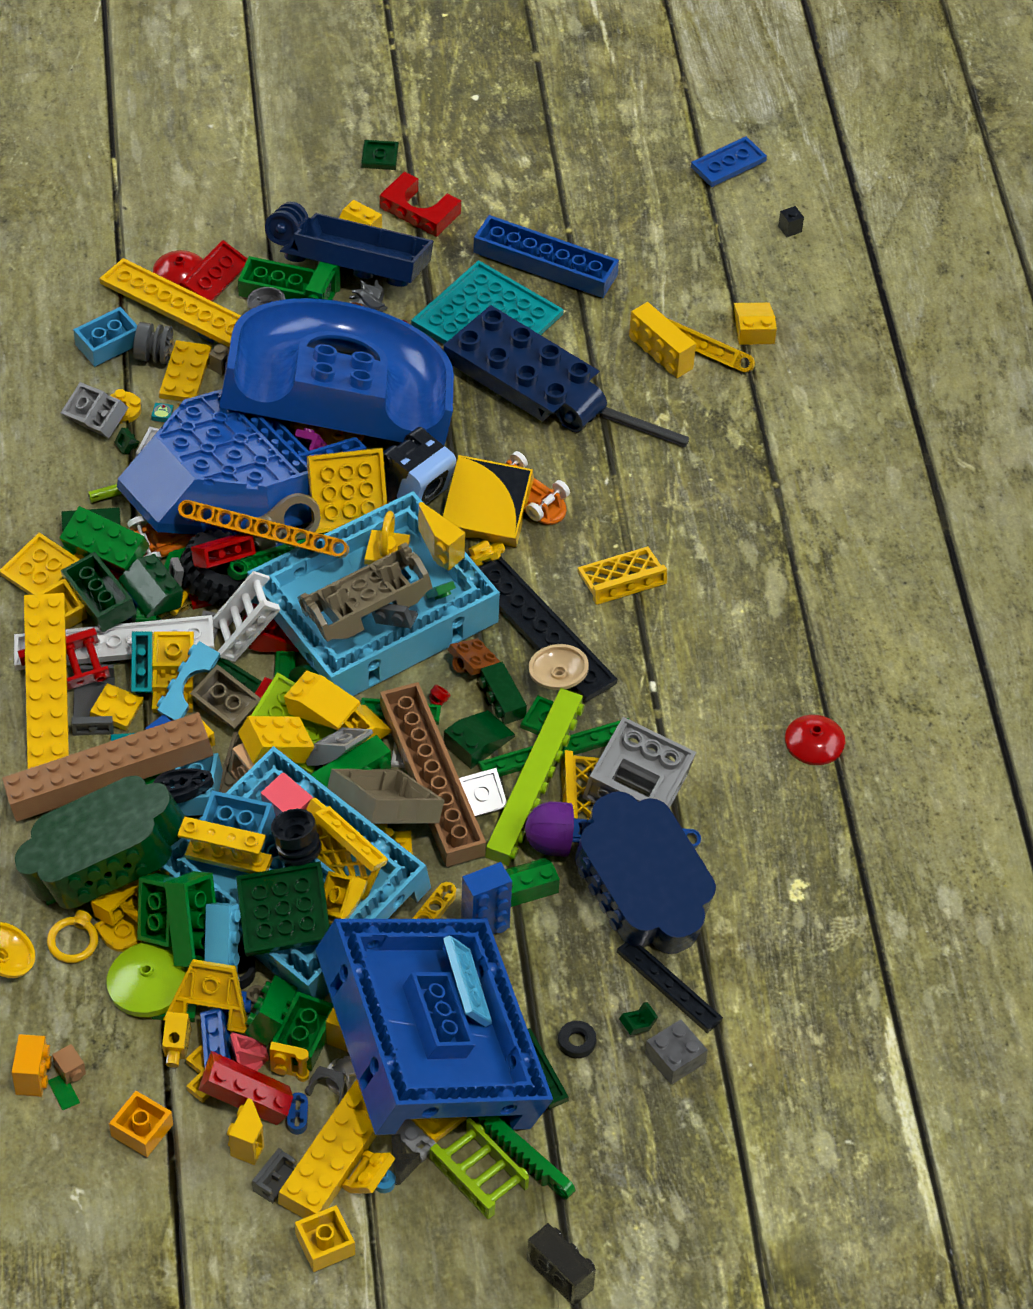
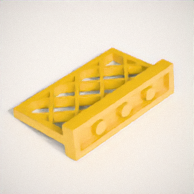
[578,546,667,605]
[561,750,599,819]
[313,806,388,900]

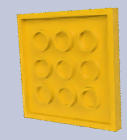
[307,448,387,533]

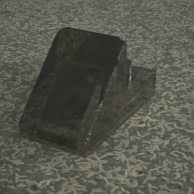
[391,1134,420,1185]

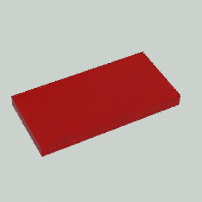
[180,240,248,302]

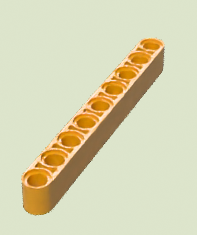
[178,500,349,558]

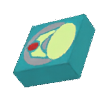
[151,403,174,422]

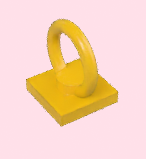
[364,511,410,570]

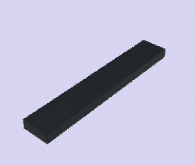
[617,942,723,1034]

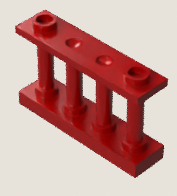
[17,627,110,690]

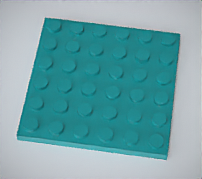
[411,260,564,344]

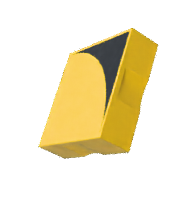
[443,455,534,547]

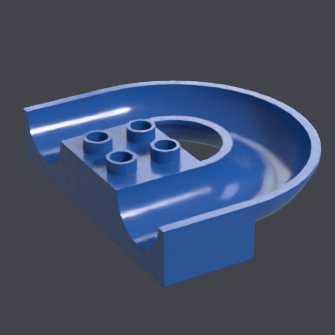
[219,298,454,446]

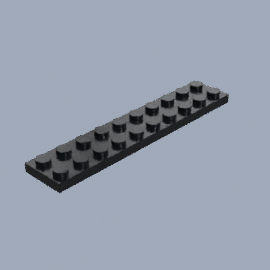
[478,556,618,702]

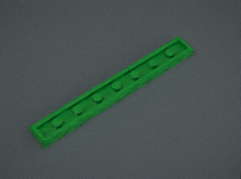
[478,718,631,777]

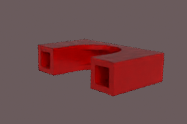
[380,171,461,237]

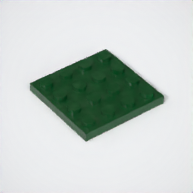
[236,861,330,956]

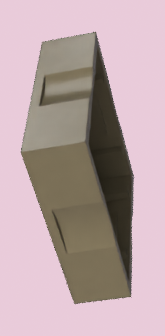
[327,769,444,824]

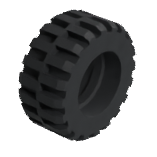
[179,529,247,606]

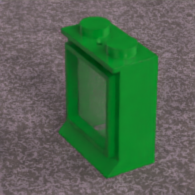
[305,262,340,300]

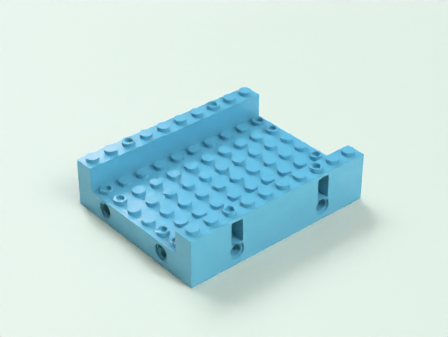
[247,491,500,696]
[159,746,431,1000]

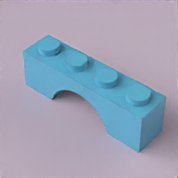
[156,641,221,720]

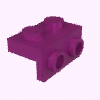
[295,428,327,451]

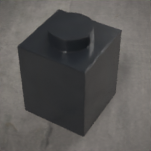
[778,206,804,237]

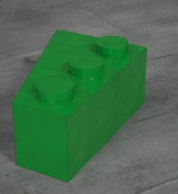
[245,975,297,1046]

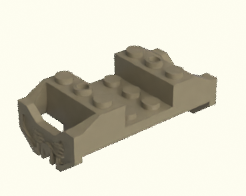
[297,542,433,642]

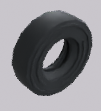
[558,1021,597,1058]

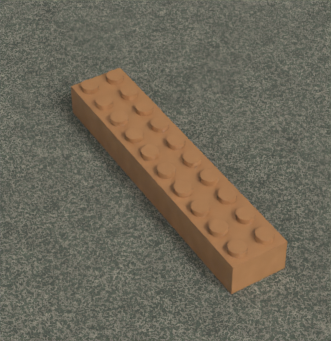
[380,682,486,867]
[2,712,214,822]

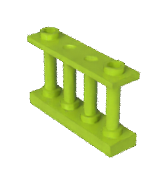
[429,1118,529,1220]

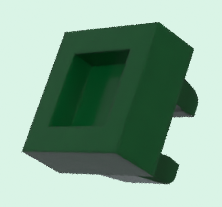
[114,428,140,454]

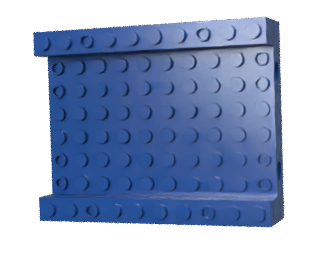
[316,919,553,1135]

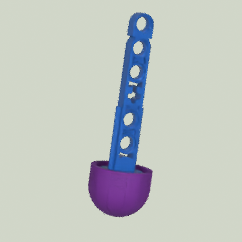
[525,802,701,857]

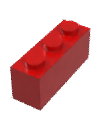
[191,533,256,568]

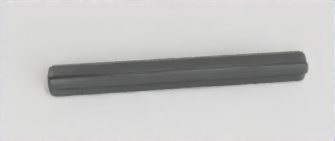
[602,407,689,447]

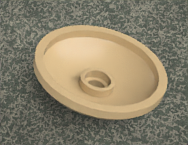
[529,644,589,690]

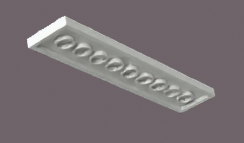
[14,615,215,670]

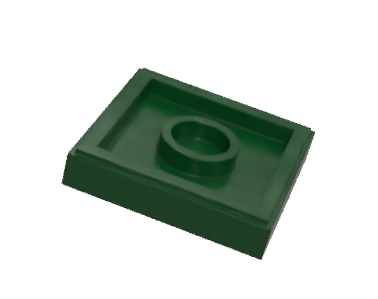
[361,140,399,170]

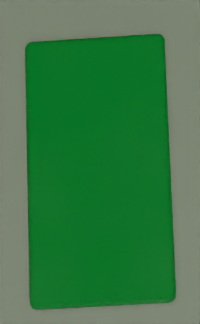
[48,1075,80,1110]

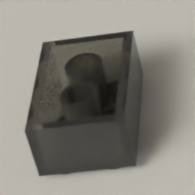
[527,1223,596,1306]

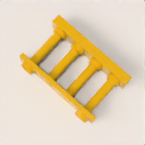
[178,816,273,873]

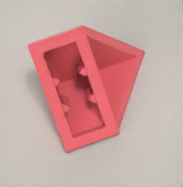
[230,1033,269,1071]

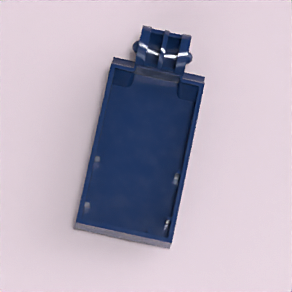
[265,202,434,287]
[443,305,607,433]

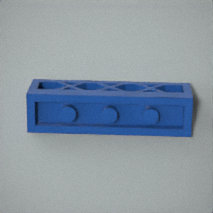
[200,1008,232,1067]

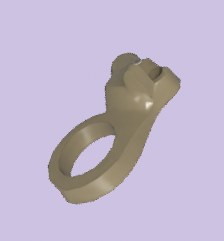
[245,493,321,552]

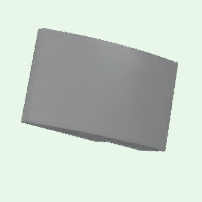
[60,382,129,438]
[306,728,373,766]

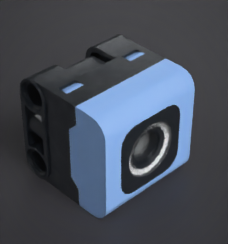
[383,427,456,505]

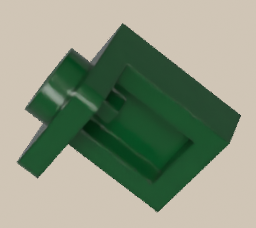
[619,1002,658,1035]

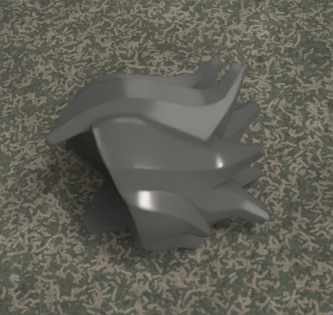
[349,279,388,312]

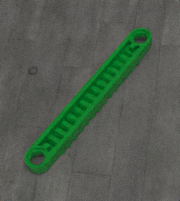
[227,532,328,580]
[467,1116,576,1199]

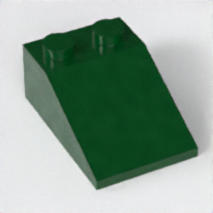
[444,710,515,769]

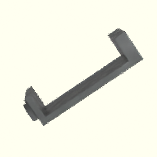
[71,664,115,736]

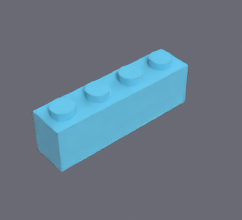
[205,903,241,979]

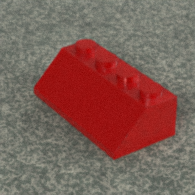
[198,1051,293,1125]

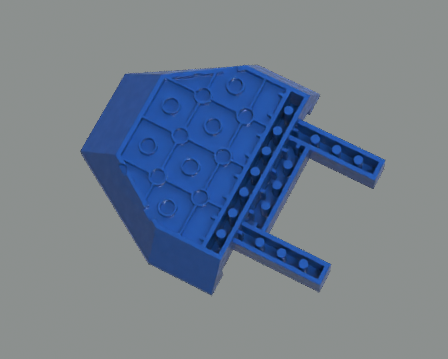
[117,389,366,535]

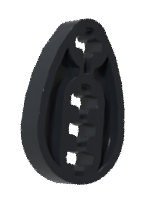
[153,768,214,804]

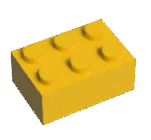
[238,716,315,763]

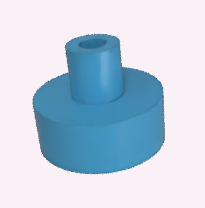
[375,1170,395,1193]

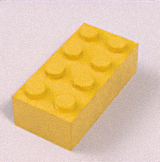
[629,302,696,378]

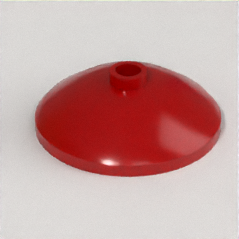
[153,250,203,285]
[785,714,845,765]

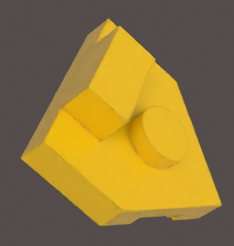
[468,540,505,566]

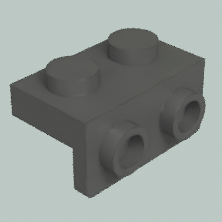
[371,604,418,629]

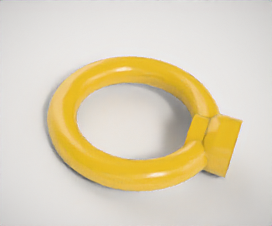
[47,910,98,963]

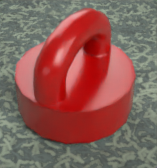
[429,685,450,706]

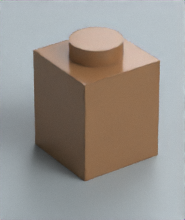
[52,1044,86,1084]

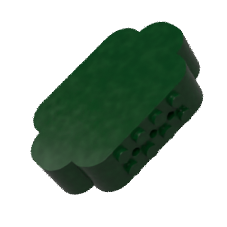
[15,776,185,909]

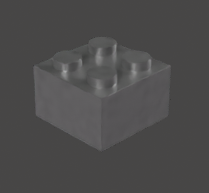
[645,1019,708,1085]

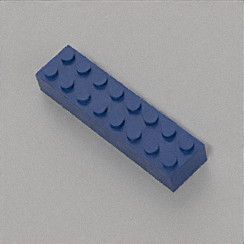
[473,215,619,298]

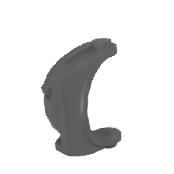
[305,1066,347,1104]

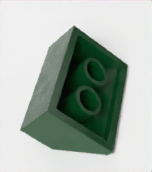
[118,554,184,618]

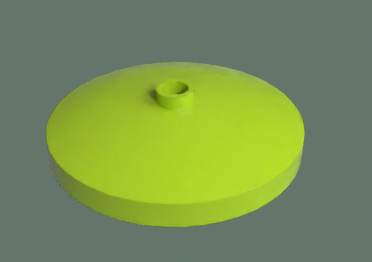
[107,942,189,1017]

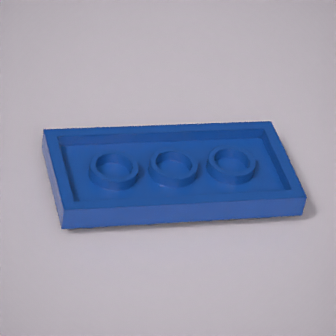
[691,136,767,187]

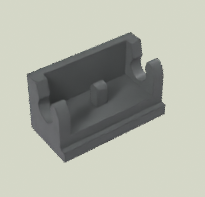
[252,1148,297,1204]

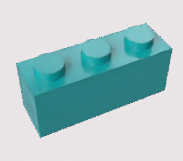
[131,631,154,694]

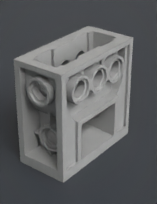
[582,717,696,808]

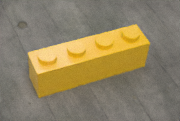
[91,869,161,926]

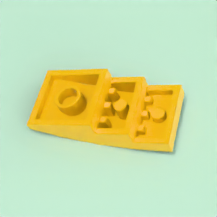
[152,631,194,713]

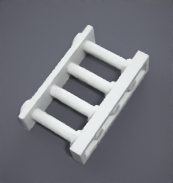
[213,571,280,662]

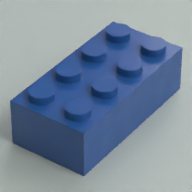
[461,862,512,934]

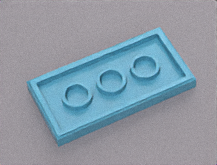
[443,935,492,1027]

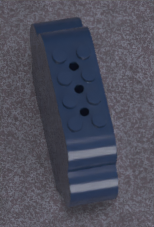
[575,791,716,954]

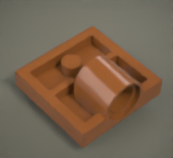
[448,638,500,675]

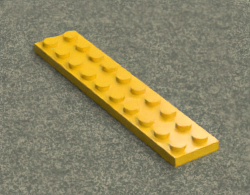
[99,258,241,347]
[24,593,69,769]

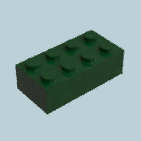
[61,552,137,633]

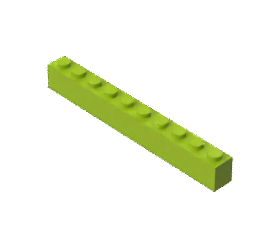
[485,688,585,866]

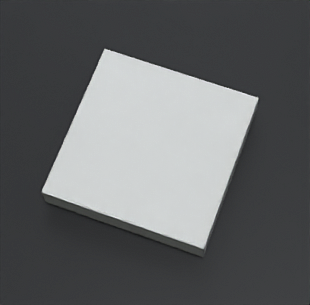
[459,768,507,817]

